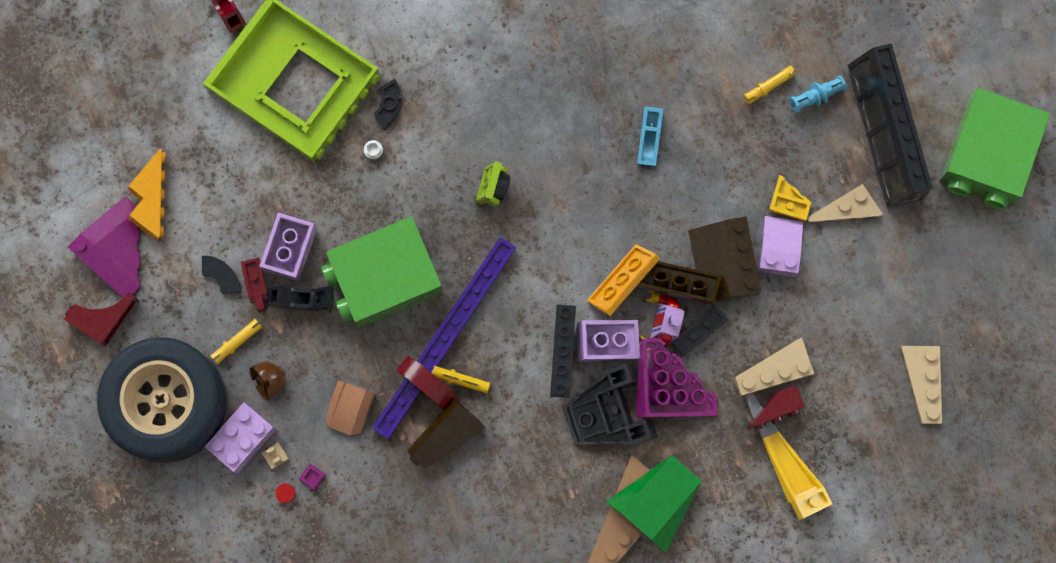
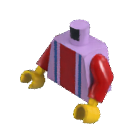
[639,290,684,348]

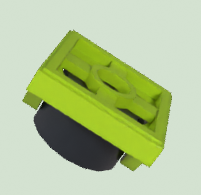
[476,161,511,206]

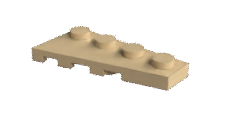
[734,337,814,397]
[900,346,942,424]

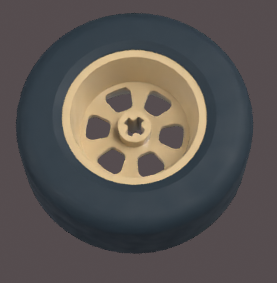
[97,337,226,463]

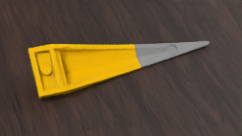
[739,374,832,520]

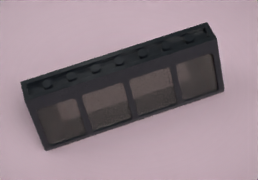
[847,43,933,208]

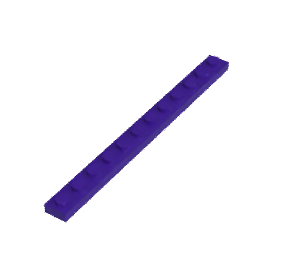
[372,237,516,440]

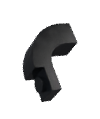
[268,285,334,311]

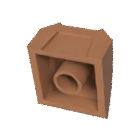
[325,381,376,436]

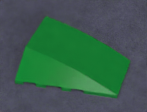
[606,455,702,554]

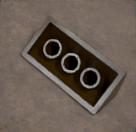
[638,261,722,305]

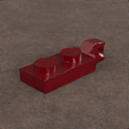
[241,257,268,312]

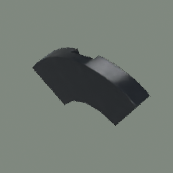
[374,78,401,130]
[202,256,241,293]

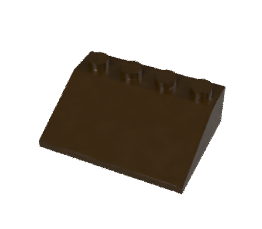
[688,216,761,305]

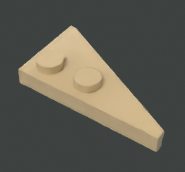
[806,184,883,223]

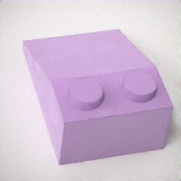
[758,216,803,278]
[576,320,640,362]

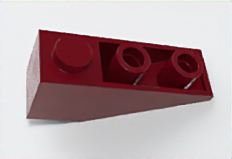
[747,385,805,431]

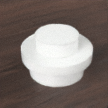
[364,140,383,159]

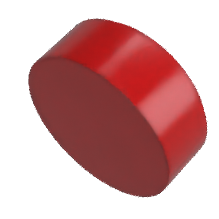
[275,483,296,503]

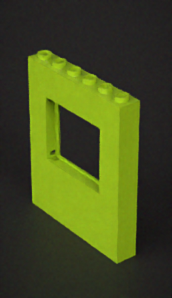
[203,0,380,162]

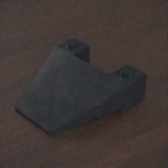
[563,363,658,445]

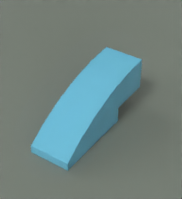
[637,106,663,166]

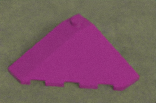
[68,196,140,298]
[636,338,717,418]

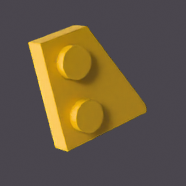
[769,175,811,222]

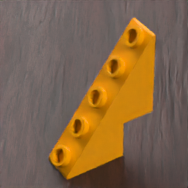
[127,148,165,241]

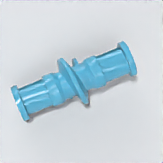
[789,75,847,113]

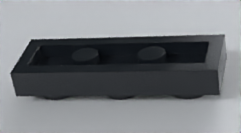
[672,305,729,357]

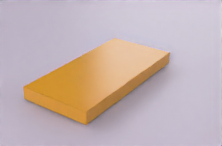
[587,244,660,316]

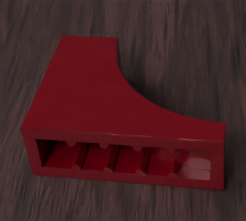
[64,292,139,347]

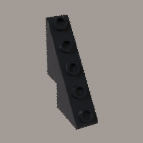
[550,304,576,398]

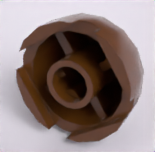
[249,361,286,401]

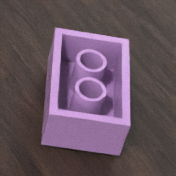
[259,213,317,282]
[205,402,276,474]

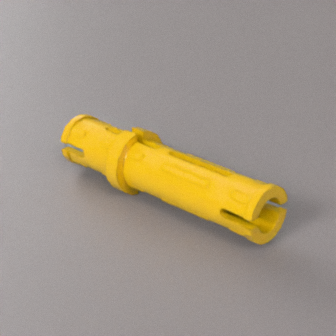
[743,65,796,105]
[210,319,263,364]
[432,365,490,394]

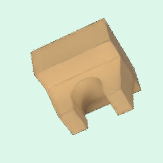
[262,443,289,470]

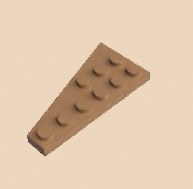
[588,455,650,563]

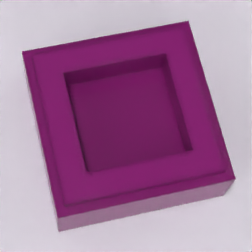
[299,464,326,491]

